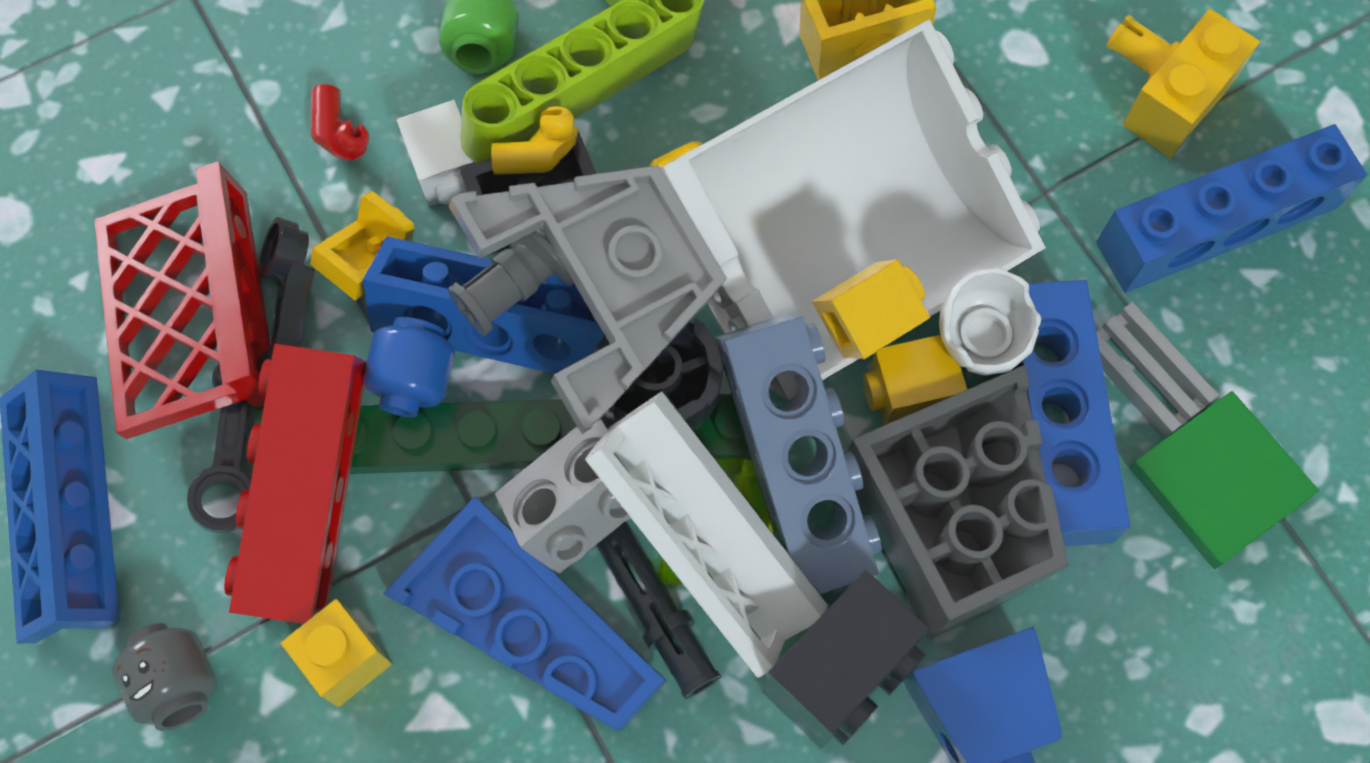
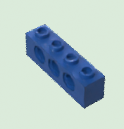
[1096,124,1367,293]
[363,236,604,374]
[1002,280,1131,546]

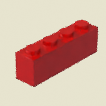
[224,344,366,624]

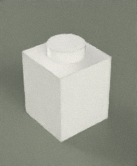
[396,100,477,208]

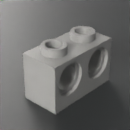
[495,417,631,575]

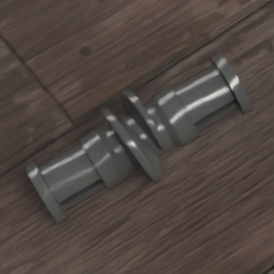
[447,171,604,336]

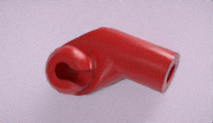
[310,84,370,161]

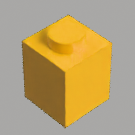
[811,259,931,359]
[862,335,968,425]
[280,599,392,707]

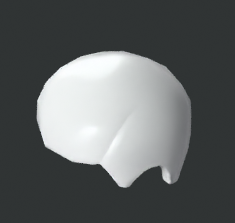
[939,267,1042,376]

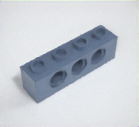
[714,313,882,595]

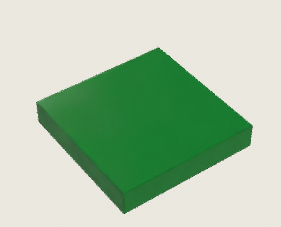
[1129,391,1320,570]

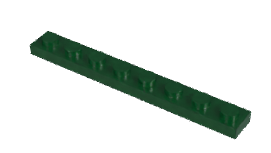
[252,394,752,474]

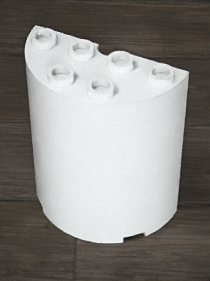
[661,19,1046,400]

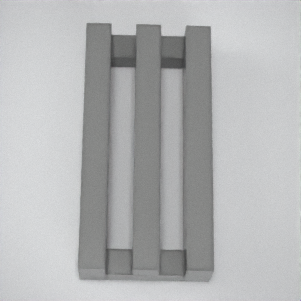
[1096,302,1219,439]

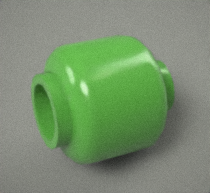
[439,0,519,74]

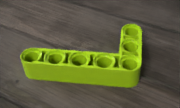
[460,0,704,163]

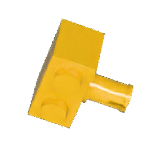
[799,0,936,80]
[1106,8,1261,159]

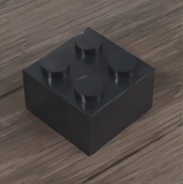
[762,570,930,749]

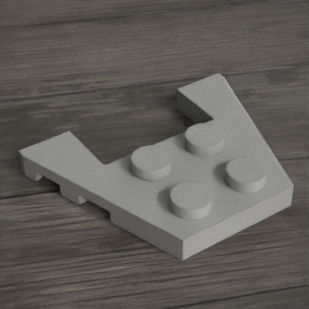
[449,165,727,434]

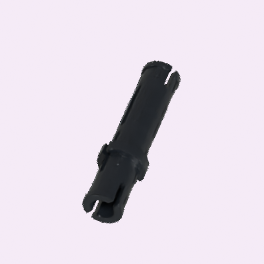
[596,521,721,699]

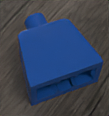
[904,626,1062,763]

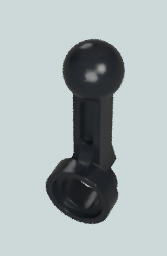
[257,217,315,373]
[187,363,251,533]

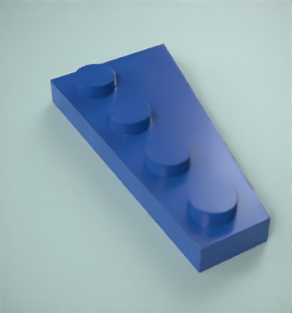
[383,497,668,731]

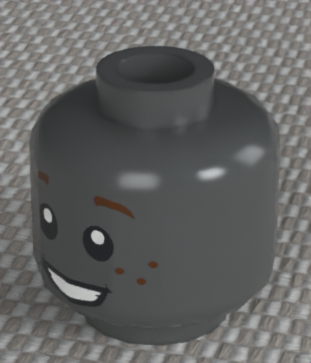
[112,623,217,731]

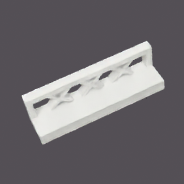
[585,392,828,678]

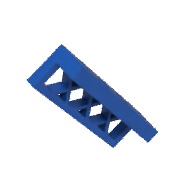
[0,369,120,644]

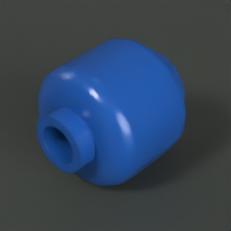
[363,317,455,417]

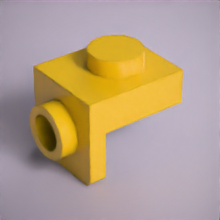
[310,191,415,300]

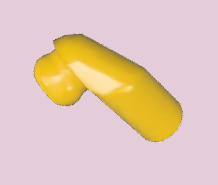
[491,106,578,175]

